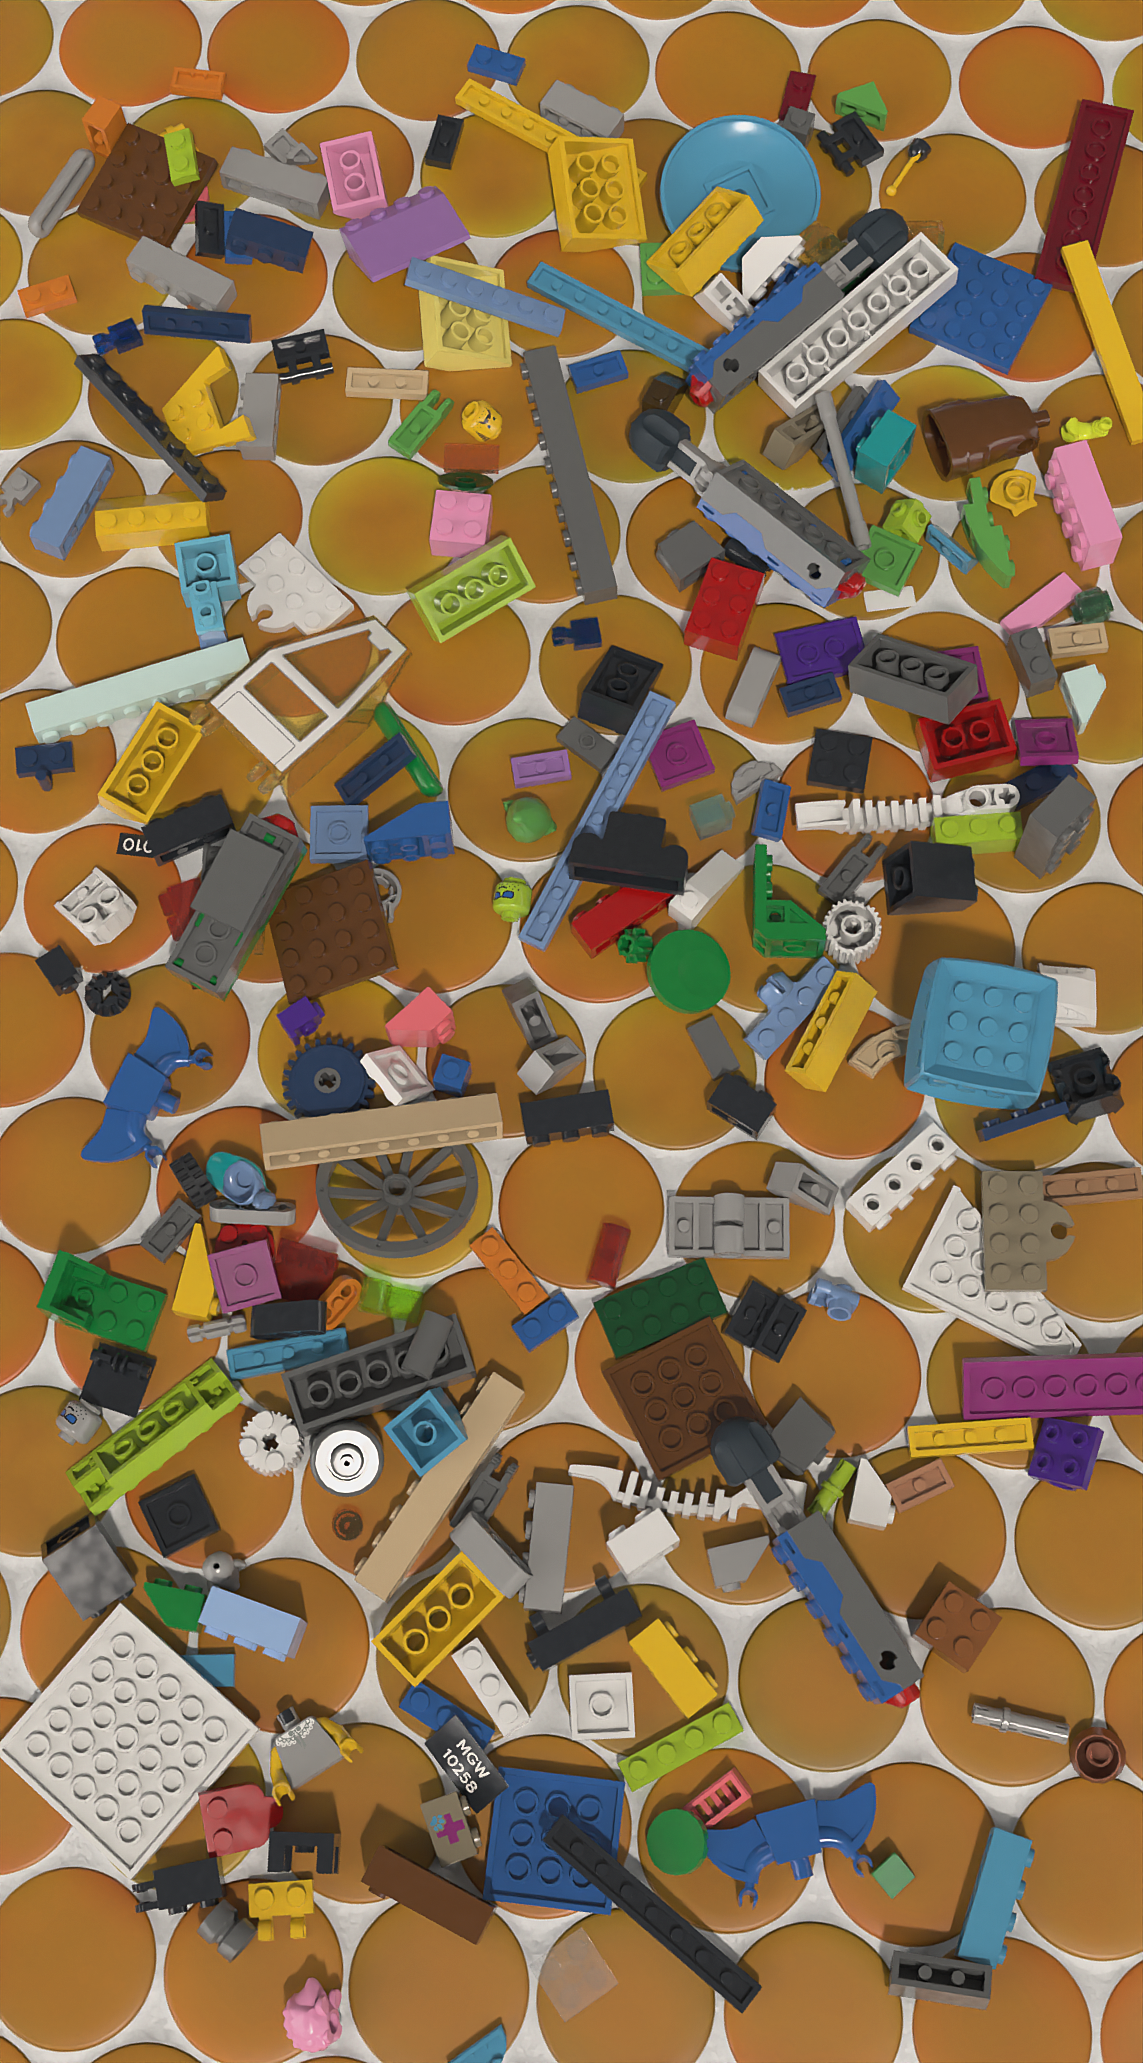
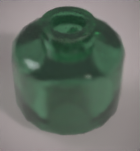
[1070,586,1114,624]

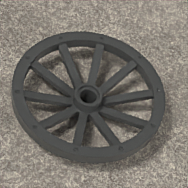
[316,1144,478,1258]

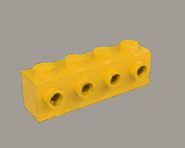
[785,971,877,1092]

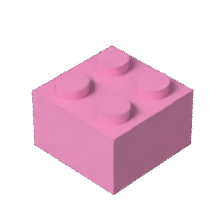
[429,490,493,558]

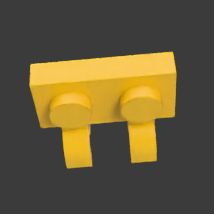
[248,1879,315,1941]

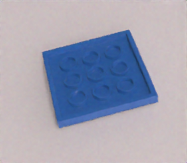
[909,242,1053,375]
[483,1767,625,1915]

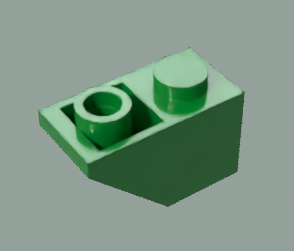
[143,1578,208,1634]

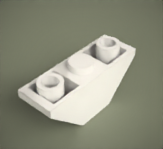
[742,235,806,303]

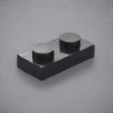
[425,114,464,170]
[195,201,224,259]

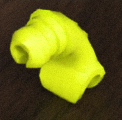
[1061,417,1112,442]

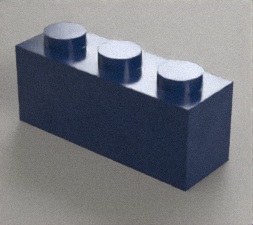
[225,208,314,273]

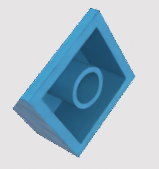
[383,1387,468,1477]

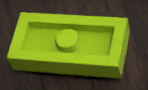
[164,128,200,186]

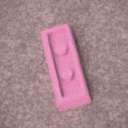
[1000,572,1083,635]

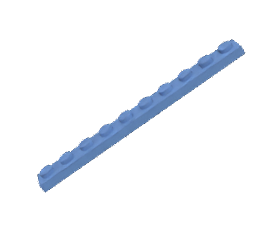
[518,691,676,952]

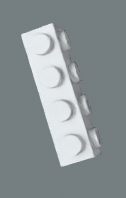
[845,1122,959,1233]

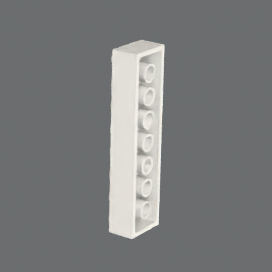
[758,232,958,419]

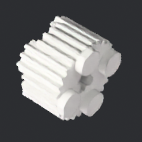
[823,899,882,966]
[239,1411,304,1477]

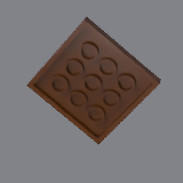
[76,123,218,248]
[269,860,399,1005]
[602,1316,767,1482]

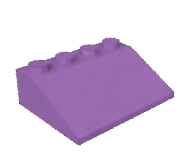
[339,186,471,282]

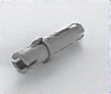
[971,1702,1070,1745]

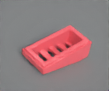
[682,1767,754,1830]

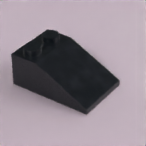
[577,645,664,736]

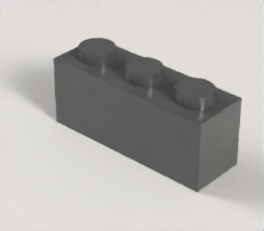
[888,1950,993,2010]

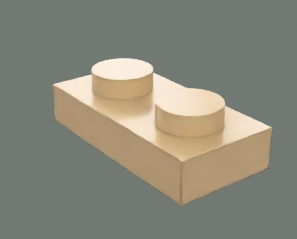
[1046,622,1109,659]

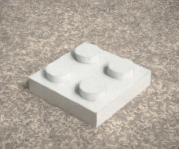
[360,1045,435,1106]
[569,1672,635,1741]

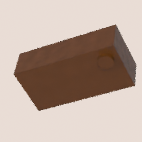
[361,1845,497,1945]

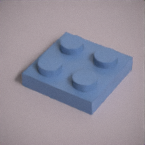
[310,805,369,863]

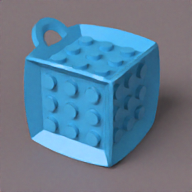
[904,957,1058,1110]

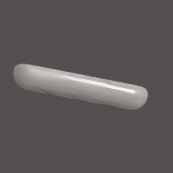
[28,148,95,238]

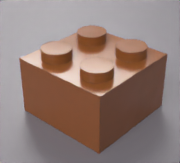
[911,1581,1002,1673]

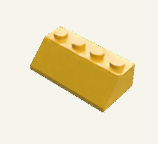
[646,186,764,297]
[95,491,211,552]
[97,701,206,824]
[371,1551,506,1687]

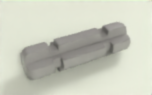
[187,1314,247,1343]

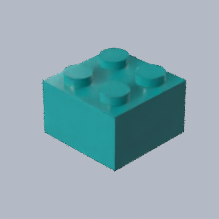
[853,409,917,494]

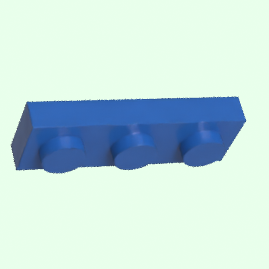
[399,1683,496,1751]

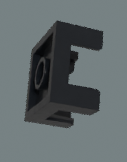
[267,1831,341,1874]

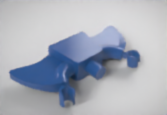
[81,1007,213,1168]
[707,1782,876,1909]

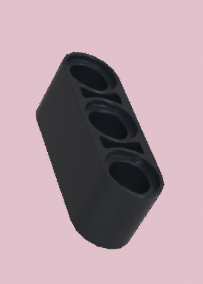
[250,1300,327,1340]

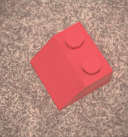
[385,987,456,1048]

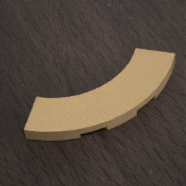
[848,1023,911,1079]

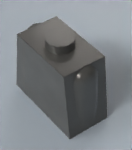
[656,521,725,592]
[770,1397,835,1475]

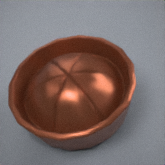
[1070,1727,1126,1784]

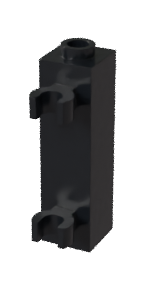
[526,1575,642,1673]

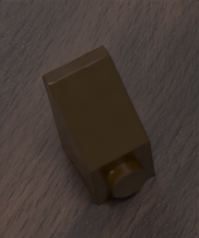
[642,371,689,414]

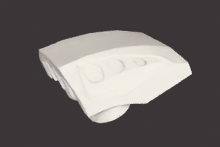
[53,867,137,946]
[1037,963,1097,1028]

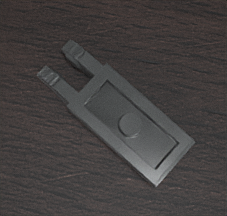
[818,833,887,906]
[449,1453,519,1528]

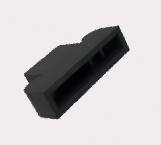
[568,811,688,896]

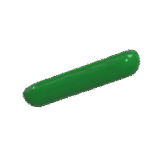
[373,701,443,797]

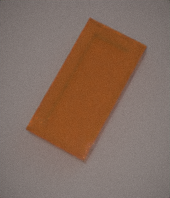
[443,443,500,474]

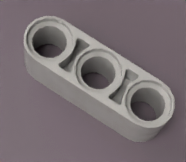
[725,647,782,728]
[449,1511,533,1599]

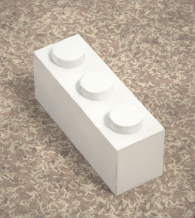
[451,1638,532,1738]

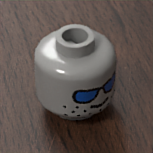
[56,1398,102,1446]

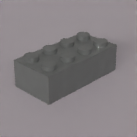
[848,634,978,725]
[1014,774,1096,879]

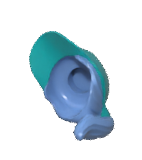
[206,1152,276,1209]

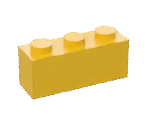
[629,1619,718,1720]

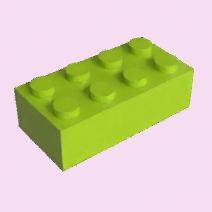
[406,535,536,643]

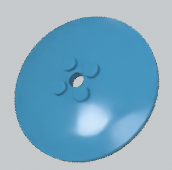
[660,115,821,272]

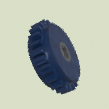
[282,1038,376,1119]

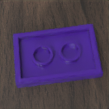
[774,616,865,686]

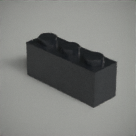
[141,794,236,867]
[520,1089,614,1147]

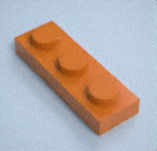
[469,1227,549,1317]

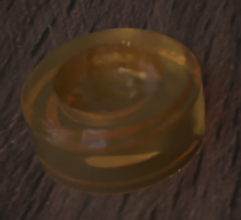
[332,1509,364,1542]

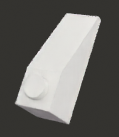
[693,273,754,332]
[668,850,744,930]

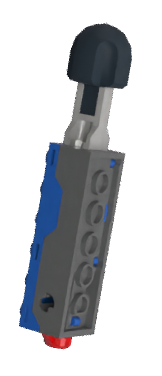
[685,208,909,414]
[629,409,871,608]
[711,1416,924,1708]

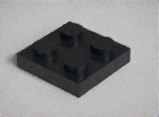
[807,729,873,794]

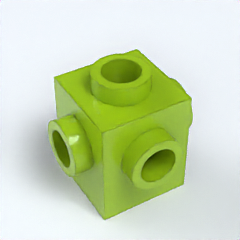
[882,498,932,543]

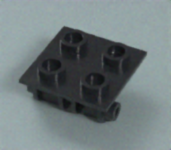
[79,1342,157,1418]

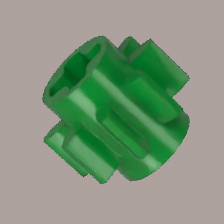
[618,928,654,964]

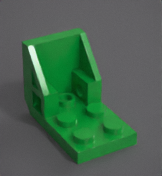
[752,844,826,959]
[37,1250,168,1353]

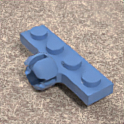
[743,956,838,1060]

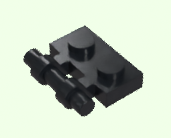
[817,111,884,177]
[271,329,334,385]

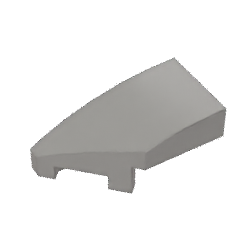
[264,128,318,165]

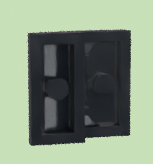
[721,1280,807,1363]

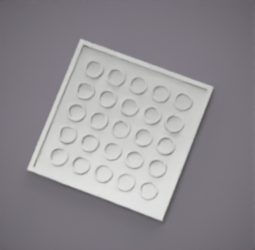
[0,1603,260,1880]

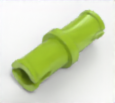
[806,1458,858,1519]

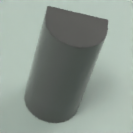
[401,1310,454,1380]

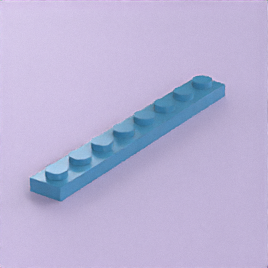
[527,261,709,373]

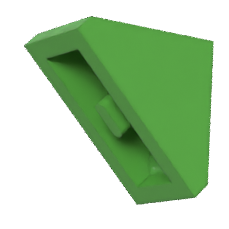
[835,81,888,131]

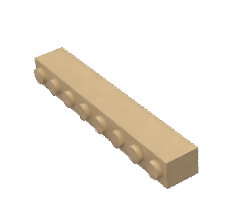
[259,1093,503,1171]
[354,1372,525,1603]

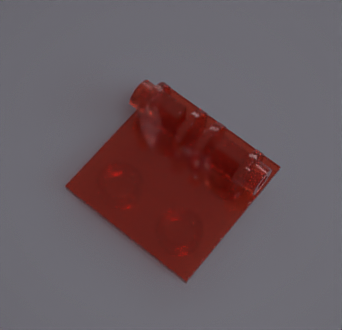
[274,1237,340,1302]

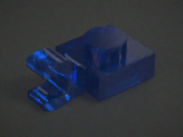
[92,318,144,355]
[552,617,602,651]

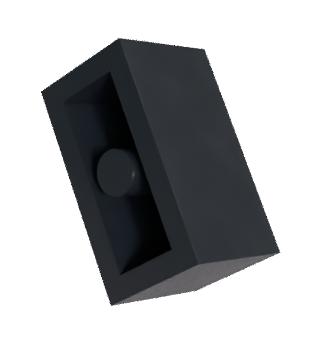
[707,1073,777,1140]

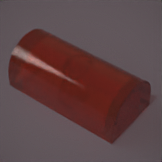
[586,1223,631,1290]

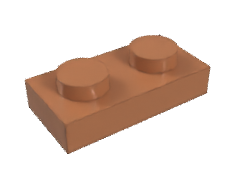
[885,1458,955,1514]

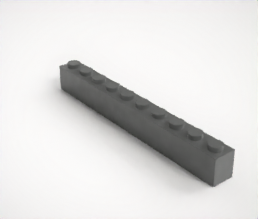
[520,345,617,605]

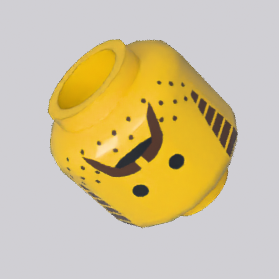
[462,400,502,442]

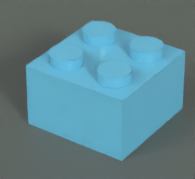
[174,534,242,608]

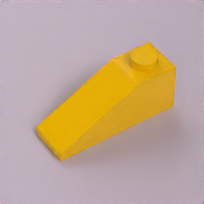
[172,1223,221,1322]

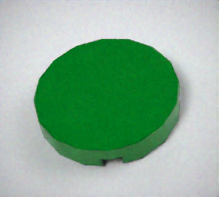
[646,1809,709,1876]

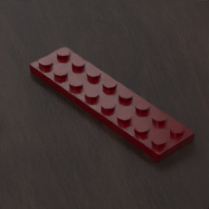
[1035,99,1134,293]

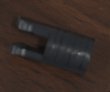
[724,538,772,578]

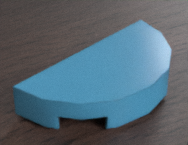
[448,2024,507,2063]

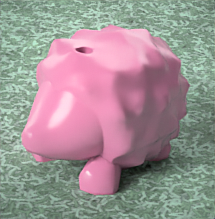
[283,1978,342,2053]

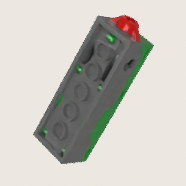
[165,813,308,1002]

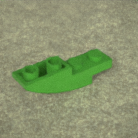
[960,477,1015,588]

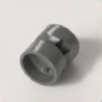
[197,1899,258,1963]

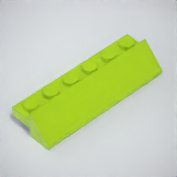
[65,1358,244,1517]

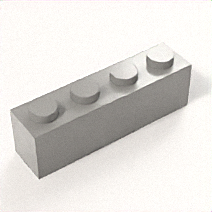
[219,147,330,220]
[126,236,237,312]
[518,1482,574,1614]

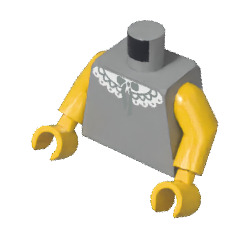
[270,1706,364,1806]

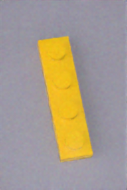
[907,1417,1034,1459]

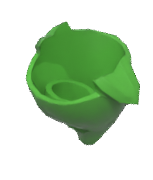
[503,796,557,843]

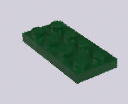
[593,1257,728,1360]

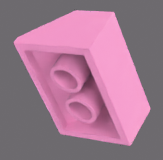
[320,131,389,219]

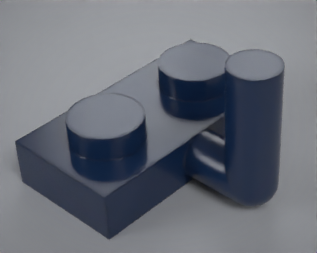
[15,741,75,791]

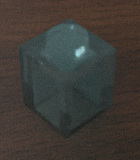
[689,794,735,841]

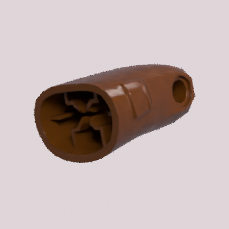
[923,395,1050,482]

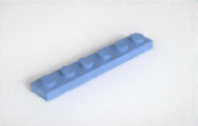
[404,257,566,337]

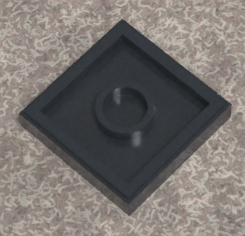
[138,1474,221,1559]

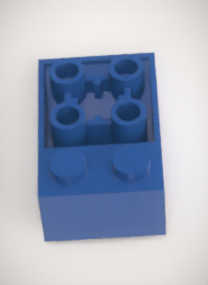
[363,801,455,864]

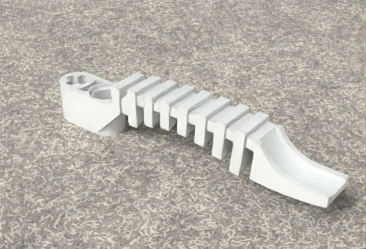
[794,784,1020,835]
[568,1465,807,1522]

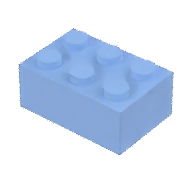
[198,1586,308,1662]

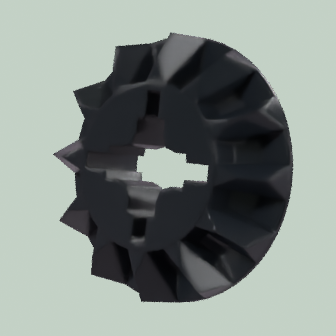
[84,971,131,1017]

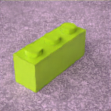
[930,812,1023,854]

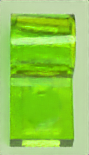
[357,1277,424,1324]

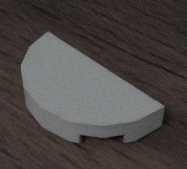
[731,761,783,805]

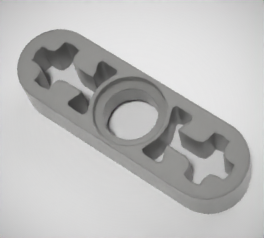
[209,1199,296,1226]

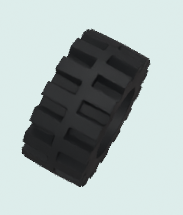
[169,1152,217,1209]

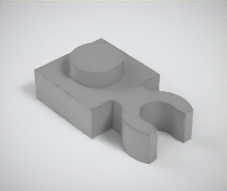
[0,467,41,518]

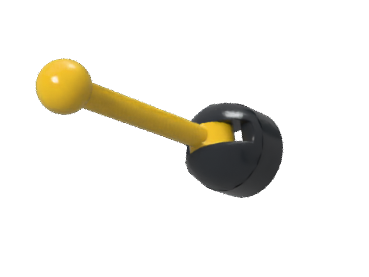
[886,138,931,196]

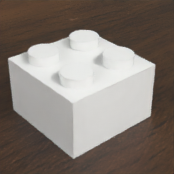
[606,1508,680,1581]

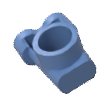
[807,1278,860,1321]

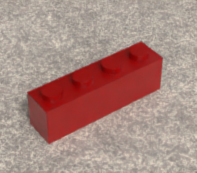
[571,887,675,959]

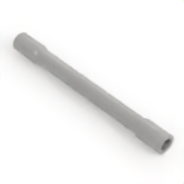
[815,391,872,551]

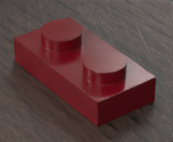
[779,70,816,121]

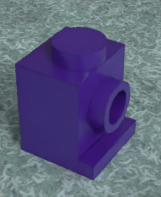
[276,996,325,1046]

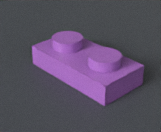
[511,749,572,789]

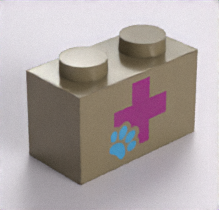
[420,1791,482,1868]

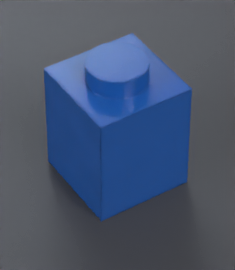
[432,1053,472,1098]

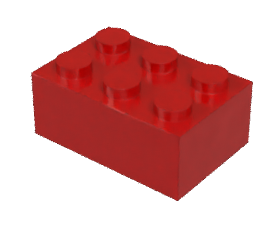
[684,557,765,661]
[914,698,1017,783]

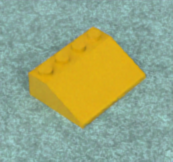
[548,136,647,252]

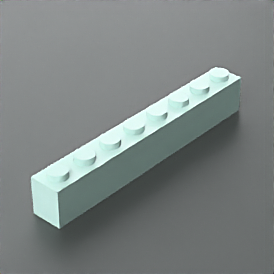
[25,637,255,744]

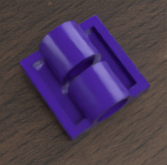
[1027,1418,1104,1491]

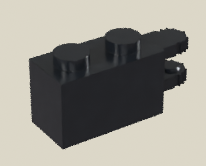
[132,1857,227,1915]

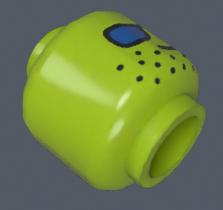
[493,877,532,922]

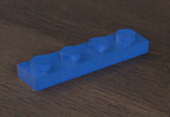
[821,380,900,482]

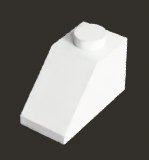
[847,1458,896,1531]

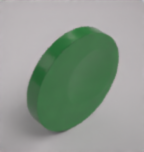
[647,930,731,1014]

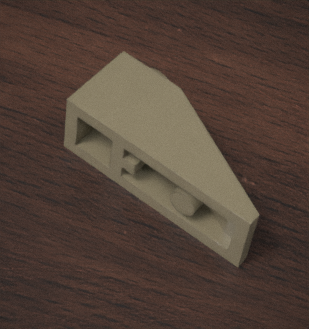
[763,404,825,470]

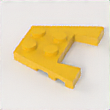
[162,346,257,456]

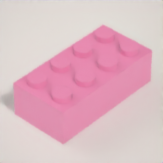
[1044,440,1123,571]

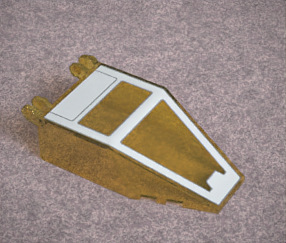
[188,615,412,799]

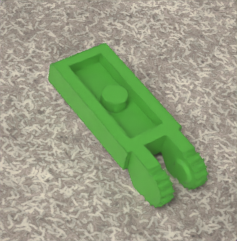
[388,389,454,460]

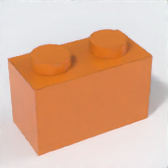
[82,95,127,158]

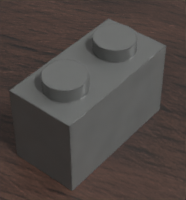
[1006,626,1058,698]

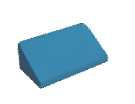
[925,524,979,574]

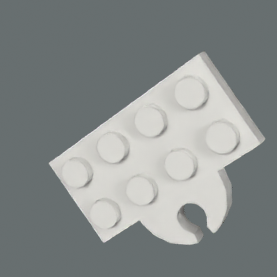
[238,533,354,639]

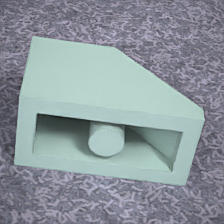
[1059,664,1106,735]

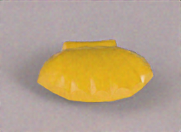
[989,469,1038,517]

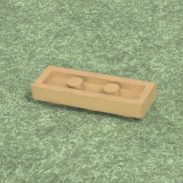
[345,367,429,400]

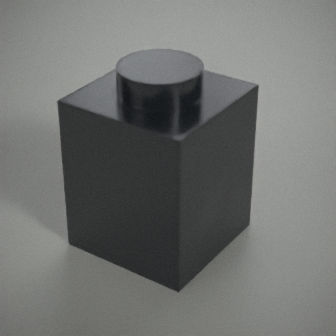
[35,945,83,996]

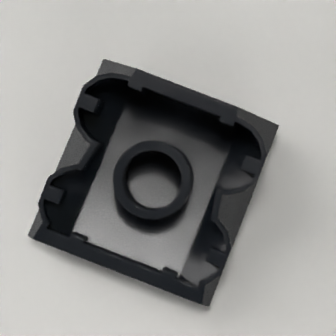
[1047,1047,1124,1126]

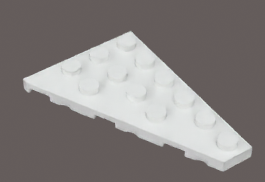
[902,1185,1082,1356]

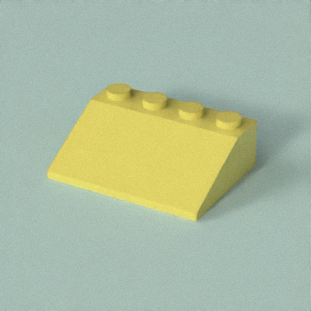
[419,256,512,371]

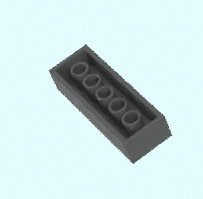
[281,1313,477,1437]

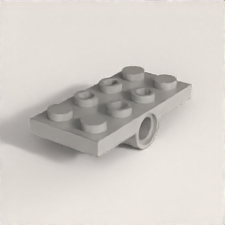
[669,1193,790,1259]

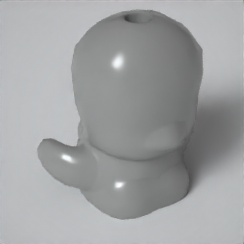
[202,1551,247,1592]

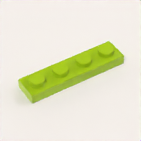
[617,1702,744,1792]

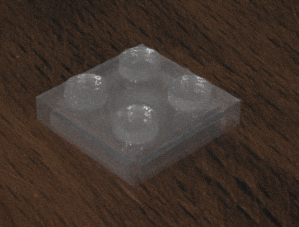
[528,1927,619,2022]

